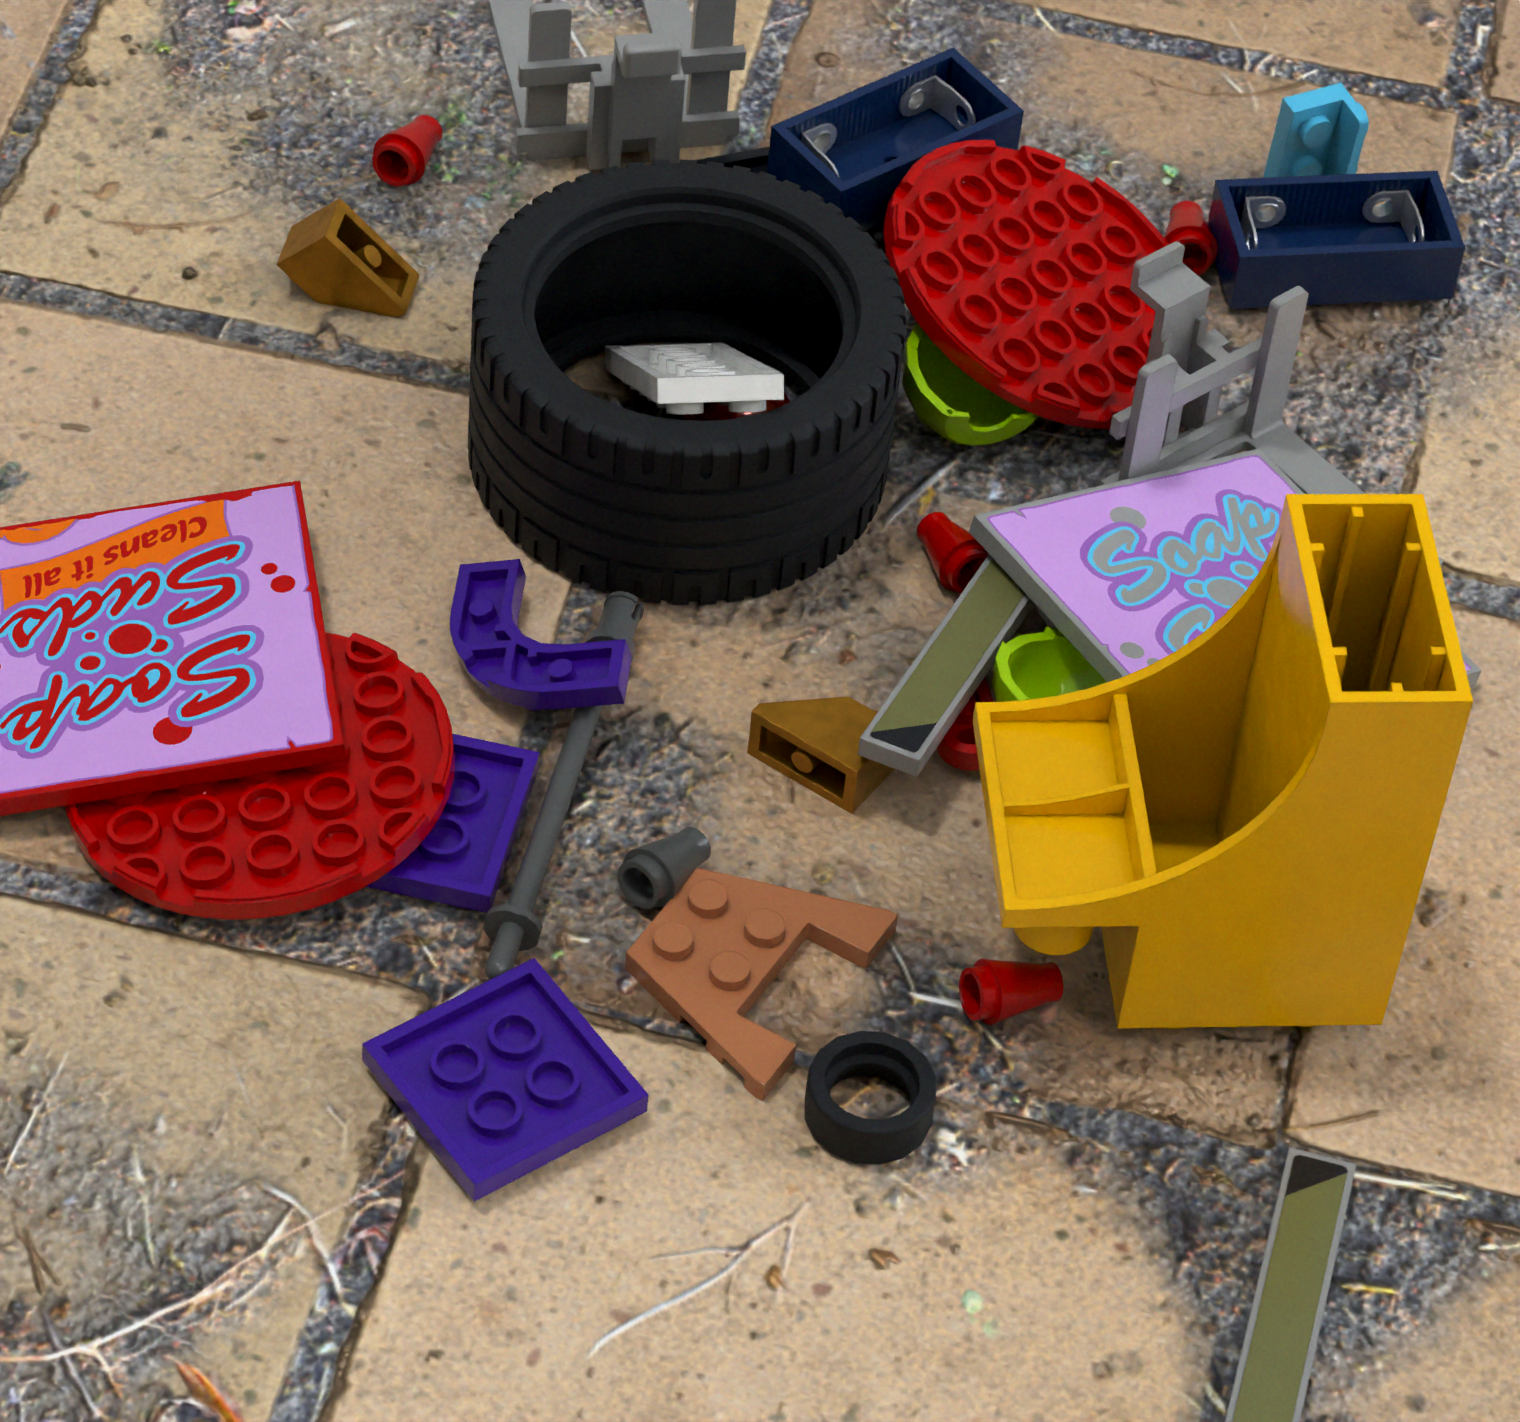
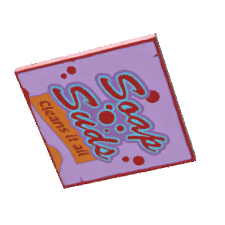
[0,481,346,816]

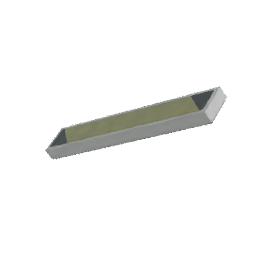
[858,554,1035,777]
[1225,1147,1356,1422]

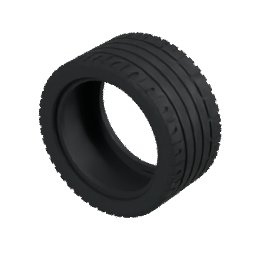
[468,160,907,605]

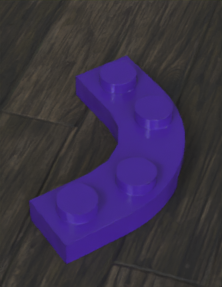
[450,559,632,711]

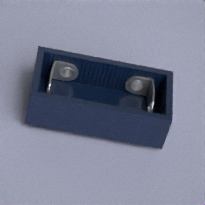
[767,48,1024,232]
[1207,170,1465,309]

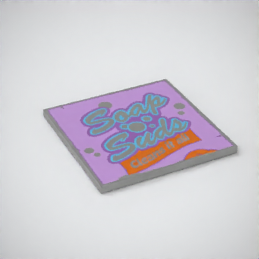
[969,448,1481,688]

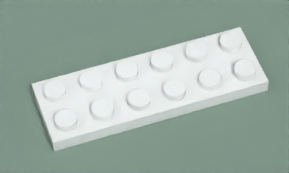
[605,342,784,415]

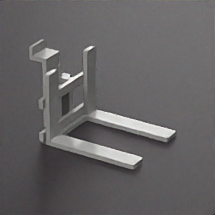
[488,0,746,170]
[1100,242,1442,566]

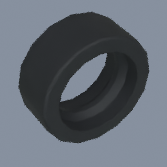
[804,1031,936,1165]

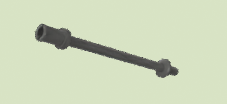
[483,591,644,980]

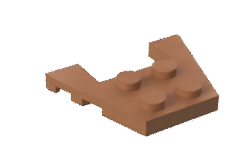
[625,868,898,1101]

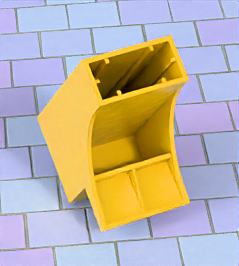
[973,494,1473,1029]

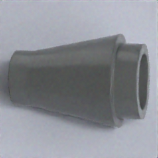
[618,827,711,909]

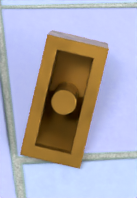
[276,198,420,318]
[747,696,895,814]

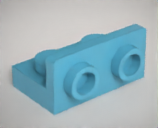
[1263,83,1369,178]

